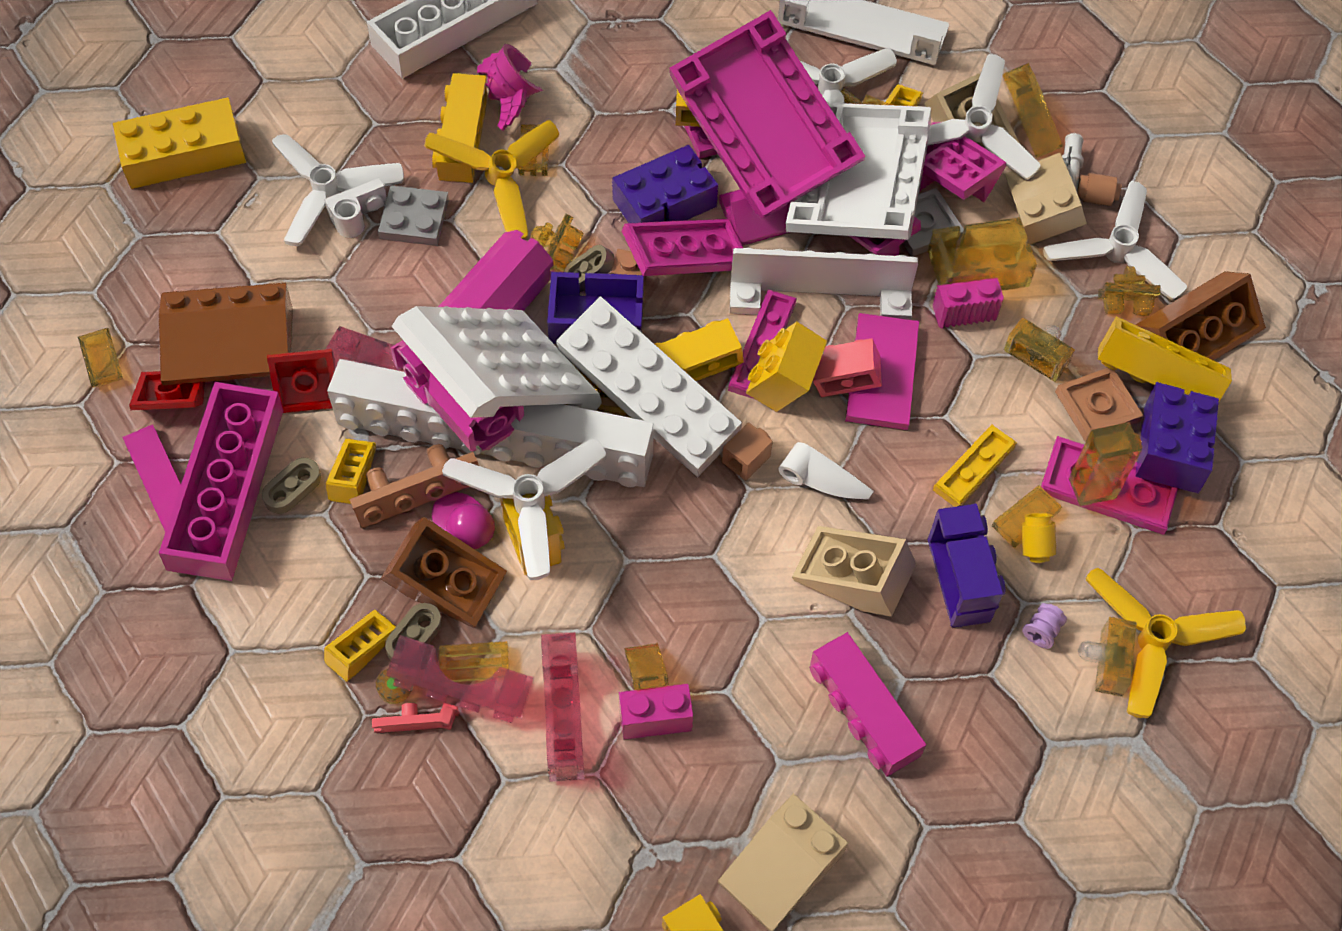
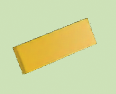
[932,424,1017,507]

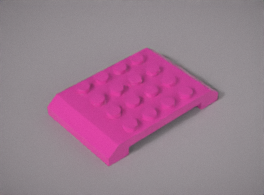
[669,10,865,219]

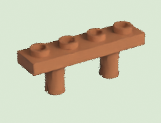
[350,444,479,529]

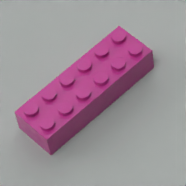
[159,382,283,581]

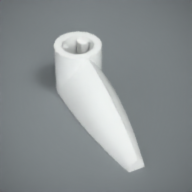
[778,442,873,499]

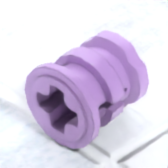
[1022,603,1067,649]

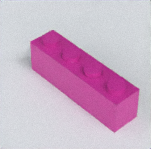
[809,632,926,777]

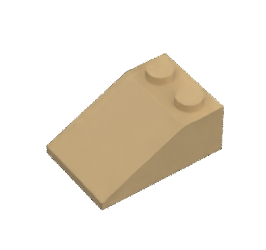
[924,73,1020,151]
[1004,153,1087,245]
[792,526,916,617]
[718,793,848,931]

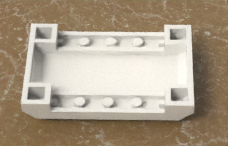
[786,103,931,239]
[392,306,602,418]

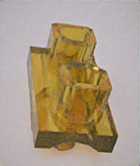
[531,214,584,271]
[1098,266,1161,316]

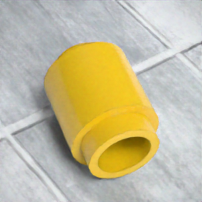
[1022,513,1057,563]

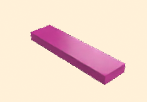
[728,289,797,400]
[122,424,181,532]

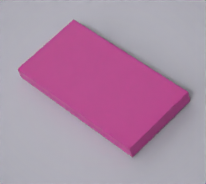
[622,219,743,276]
[845,313,919,430]
[1039,436,1178,535]

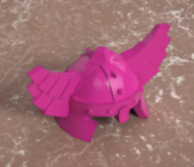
[477,44,543,132]

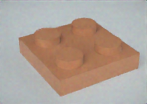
[1055,368,1143,442]

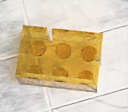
[928,217,1037,290]

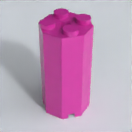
[438,230,554,311]

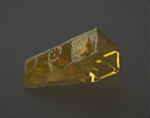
[1002,63,1063,158]

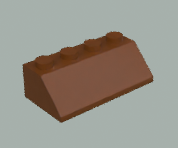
[1135,271,1266,361]

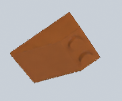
[380,517,507,628]

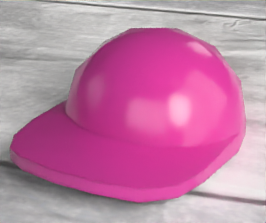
[431,492,495,549]

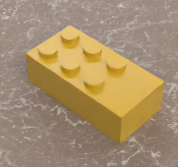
[113,97,246,189]

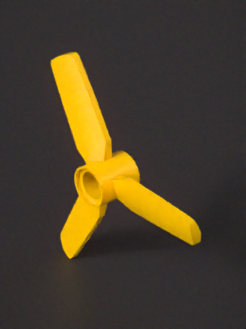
[424,120,559,239]
[1085,568,1246,718]

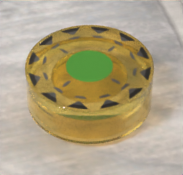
[376,667,412,704]

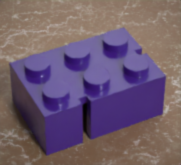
[612,145,718,223]
[547,272,644,344]
[1135,382,1219,494]
[927,504,1006,628]

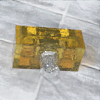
[1004,317,1075,383]
[1078,617,1137,697]

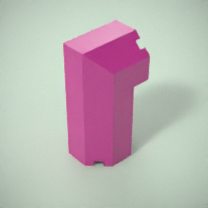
[390,340,524,451]

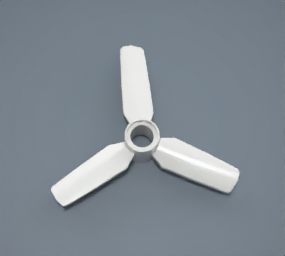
[800,48,897,103]
[927,54,1040,180]
[272,134,404,246]
[1043,181,1187,301]
[442,438,606,580]

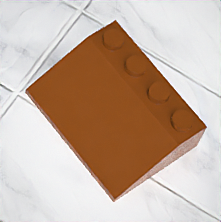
[159,283,293,386]

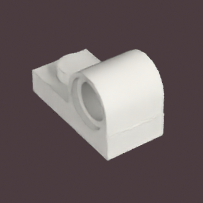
[325,178,387,238]

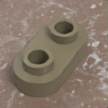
[564,245,614,292]
[262,458,321,514]
[385,603,442,666]

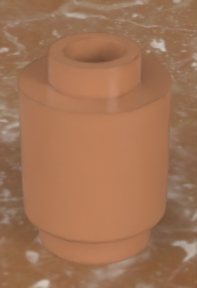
[1077,173,1122,206]

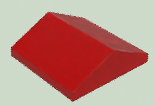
[267,349,337,413]
[129,371,205,411]

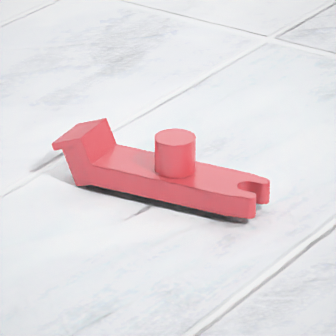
[372,703,459,733]

